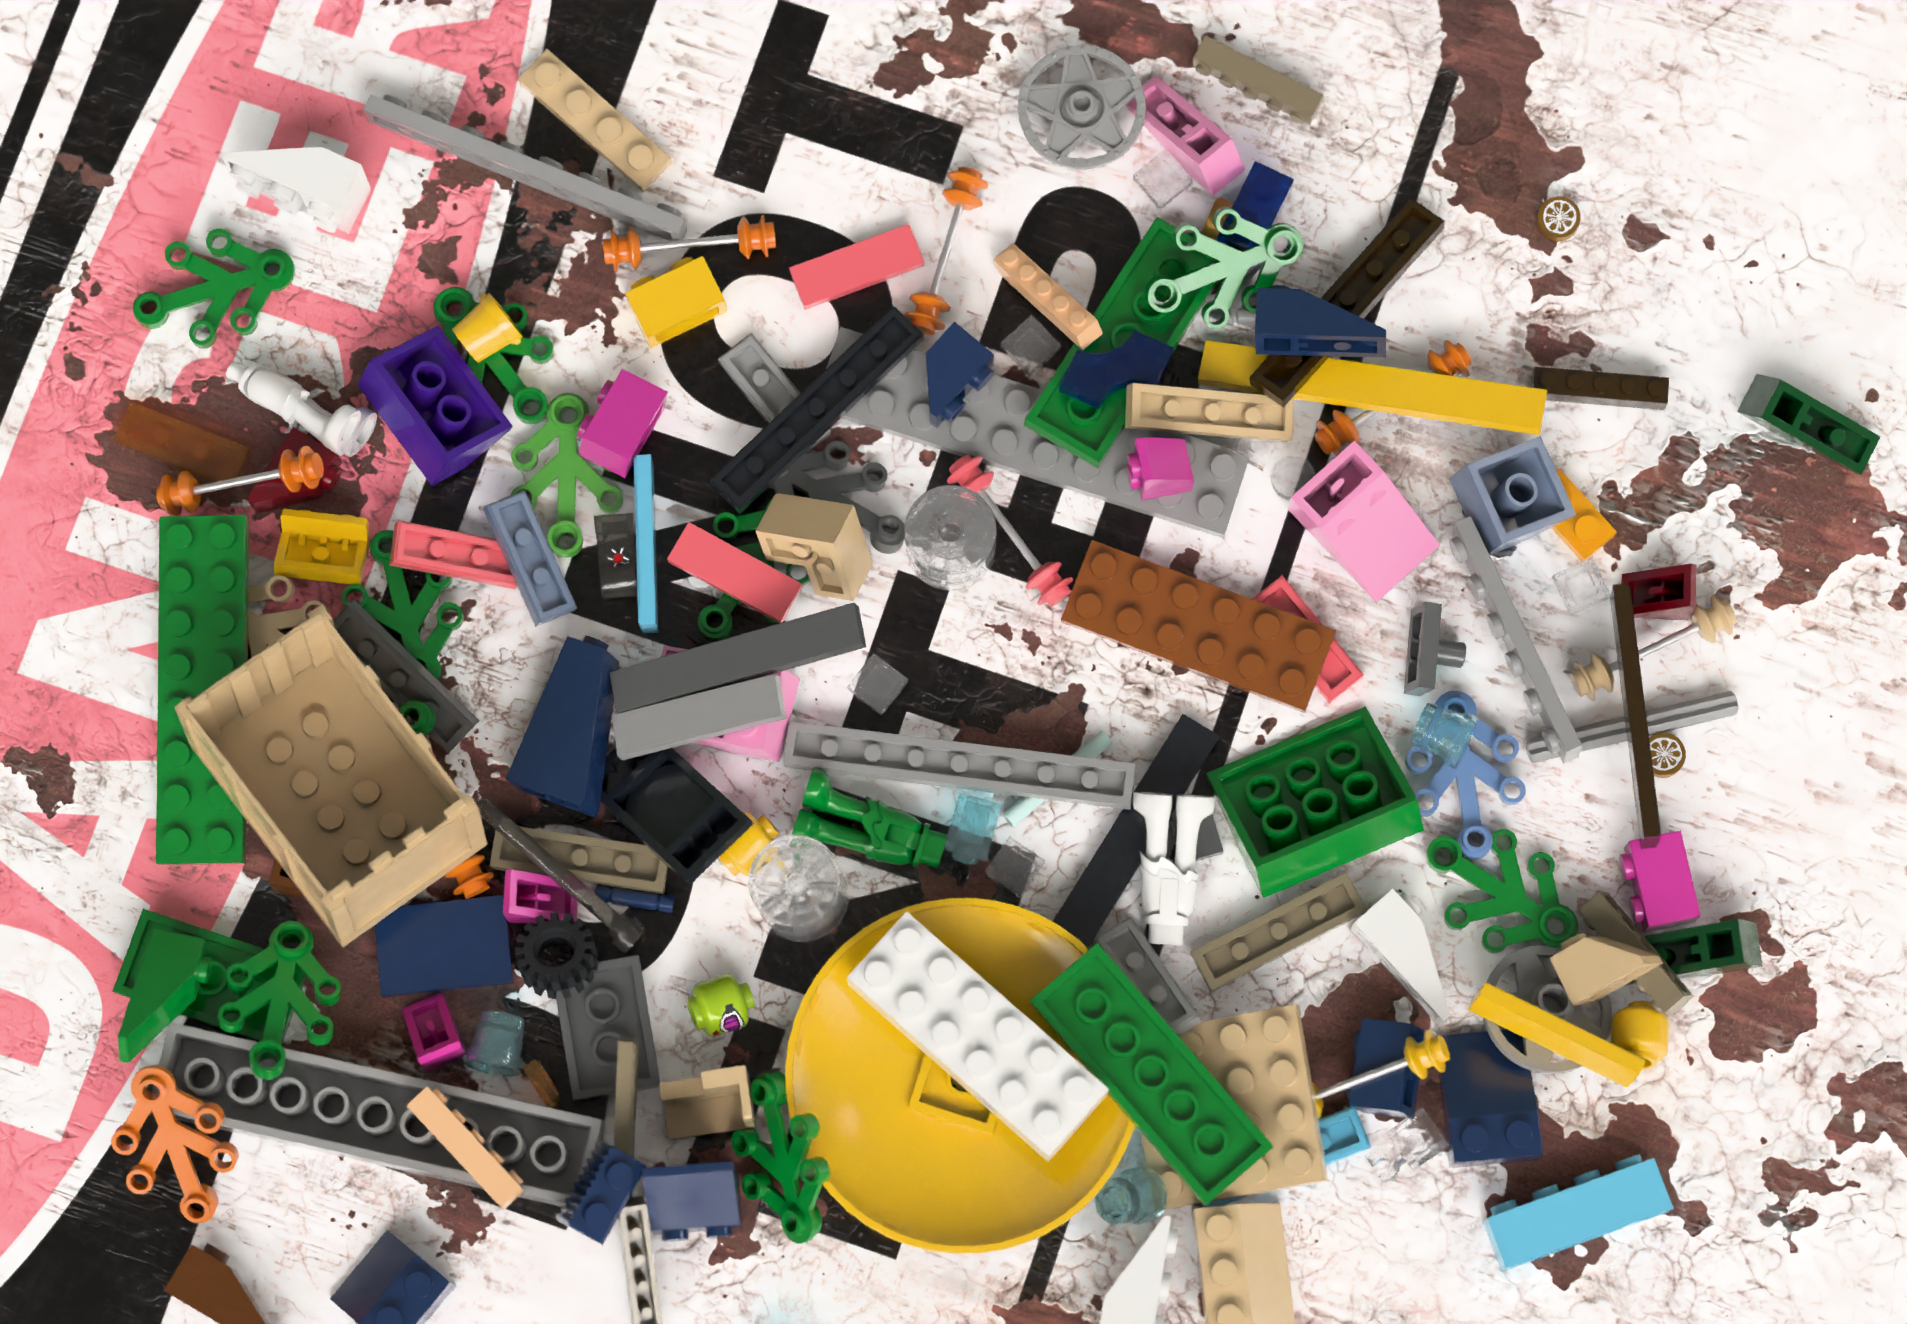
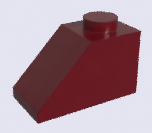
[247,427,342,513]

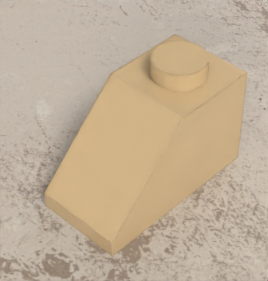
[1550,933,1663,1005]

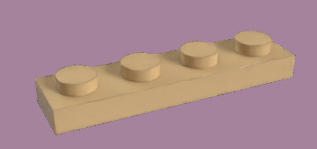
[518,49,672,193]
[1125,383,1294,442]

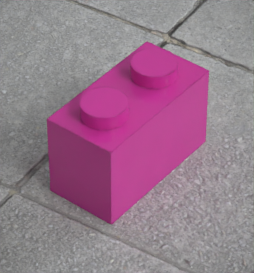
[577,369,668,478]
[1619,831,1701,933]

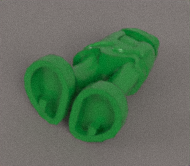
[789,768,948,868]

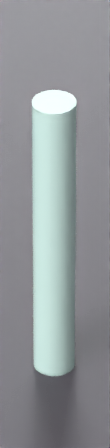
[1002,730,1113,827]

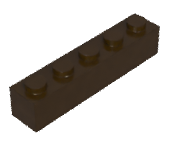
[1531,367,1669,410]

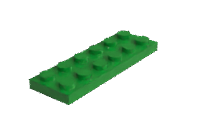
[1024,217,1219,468]
[1029,943,1274,1206]

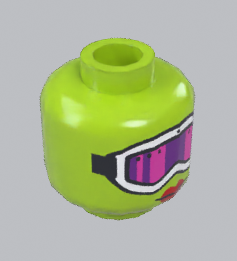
[686,973,755,1037]

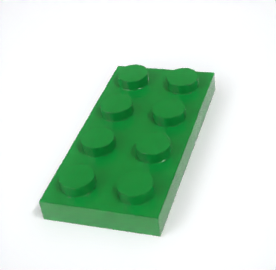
[112,909,307,1046]

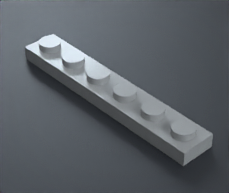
[1449,516,1582,764]

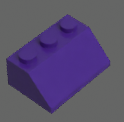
[358,325,513,486]

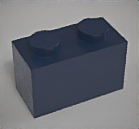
[1347,1018,1425,1119]

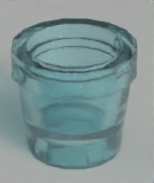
[1410,702,1479,770]
[463,1011,525,1077]
[1095,1166,1167,1225]

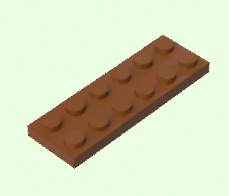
[1061,540,1336,713]

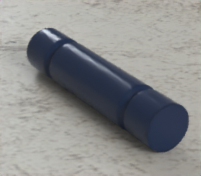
[594,885,675,913]

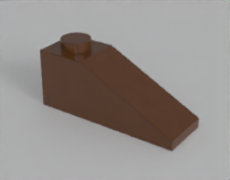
[163,1243,269,1324]

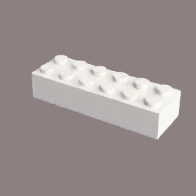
[847,911,1109,1162]

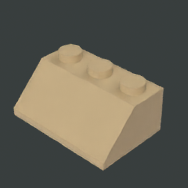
[1192,1203,1295,1324]

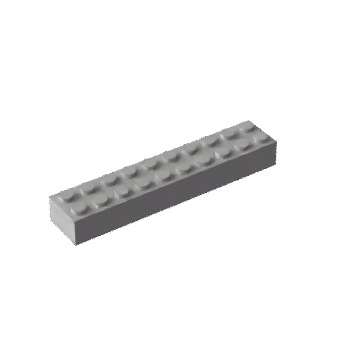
[151,1023,606,1206]

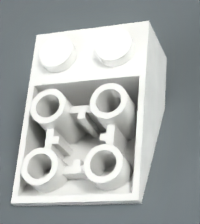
[222,147,371,234]
[1099,1215,1178,1324]

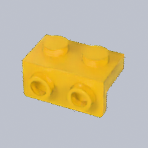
[274,509,370,585]

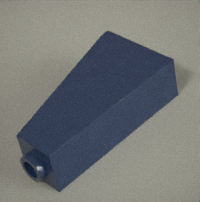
[506,635,619,818]

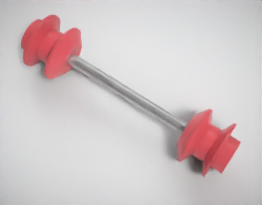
[947,454,1073,607]

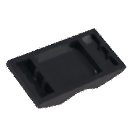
[600,748,753,885]

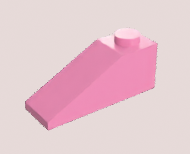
[1126,75,1246,196]

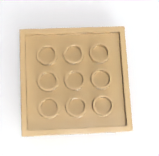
[1140,1004,1329,1212]

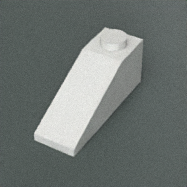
[1351,888,1450,1027]

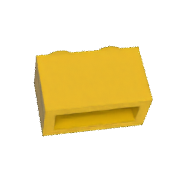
[625,256,727,349]

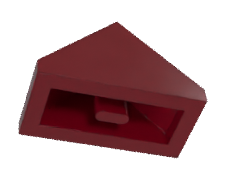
[1621,563,1697,621]

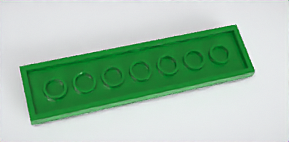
[156,515,249,865]

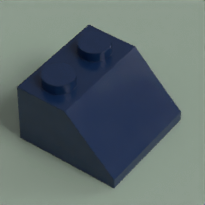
[330,1230,456,1324]

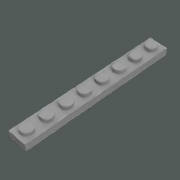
[363,94,687,241]
[783,721,1136,810]

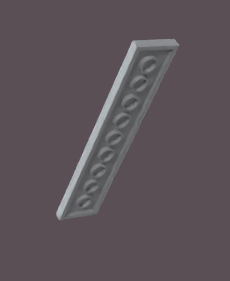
[826,327,1250,539]

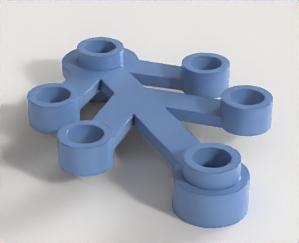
[1405,691,1526,860]

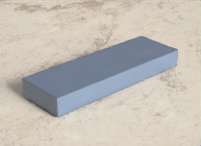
[483,490,577,627]

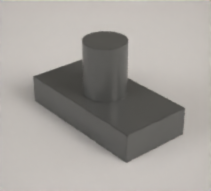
[1404,602,1466,696]

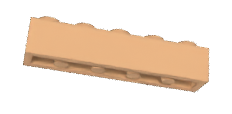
[993,243,1103,351]
[406,1087,524,1210]

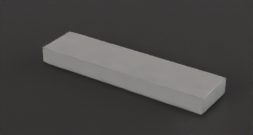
[612,674,786,760]

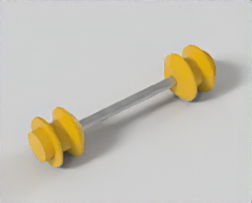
[1312,1029,1450,1119]

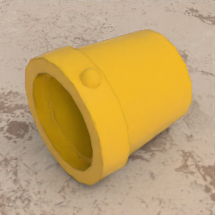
[452,293,523,363]

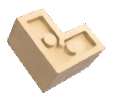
[756,493,873,601]
[659,1065,756,1140]

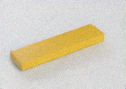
[1467,983,1645,1087]

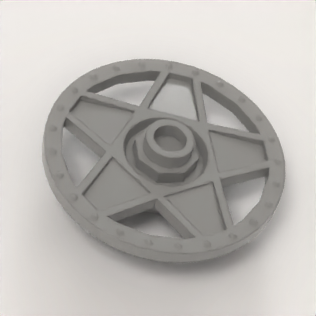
[1018,45,1146,170]
[1483,946,1612,1074]

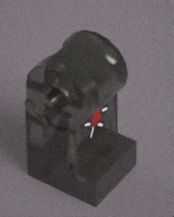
[594,513,638,599]

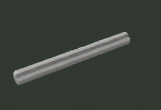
[1526,691,1739,763]

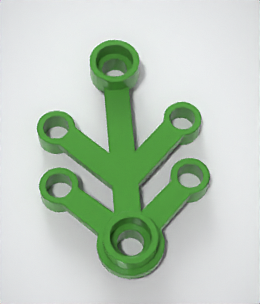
[511,393,624,558]

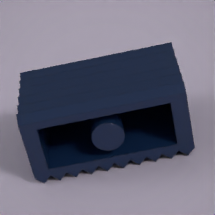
[556,1142,647,1245]

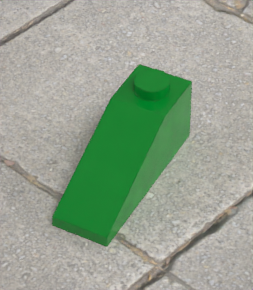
[118,929,212,1063]

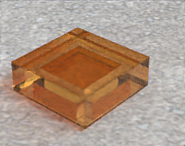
[522,1059,562,1108]

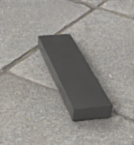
[333,600,480,753]

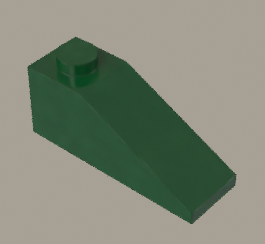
[1737,374,1881,475]
[1626,919,1763,985]

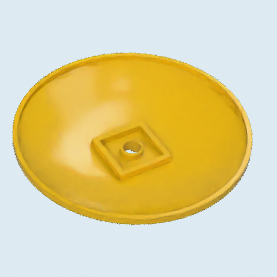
[785,898,1135,1254]

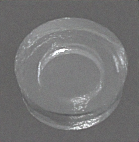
[1271,455,1315,500]

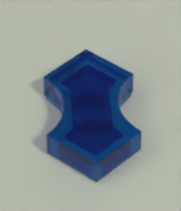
[1059,330,1174,409]

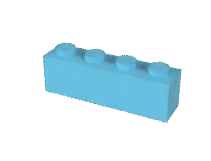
[1483,1154,1673,1272]

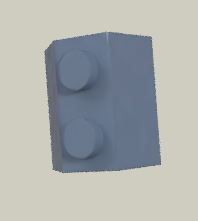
[1449,436,1576,555]

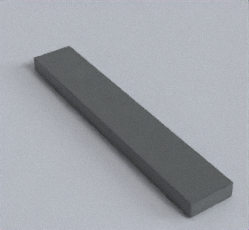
[609,602,866,714]

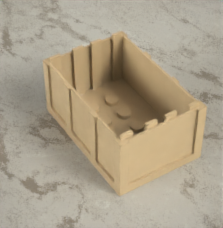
[175,604,487,947]

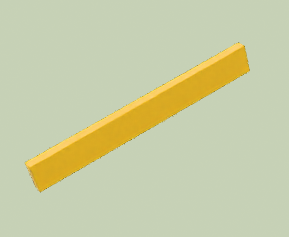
[1198,340,1547,435]

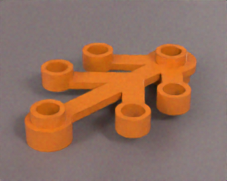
[111,1065,239,1223]

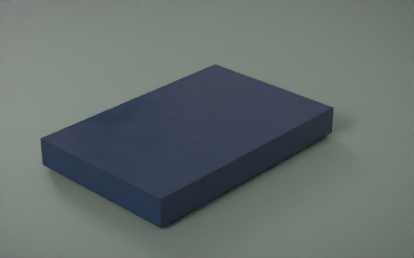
[375,895,514,998]

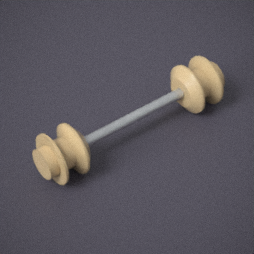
[1569,595,1737,701]

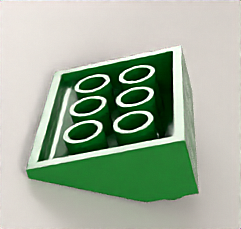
[1206,706,1424,898]

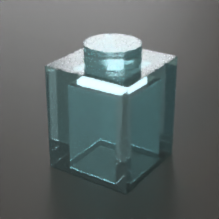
[945,793,1002,865]

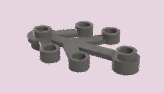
[768,441,906,554]

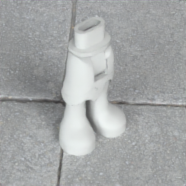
[226,362,377,457]
[1132,792,1216,945]

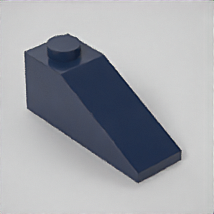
[1255,285,1386,358]

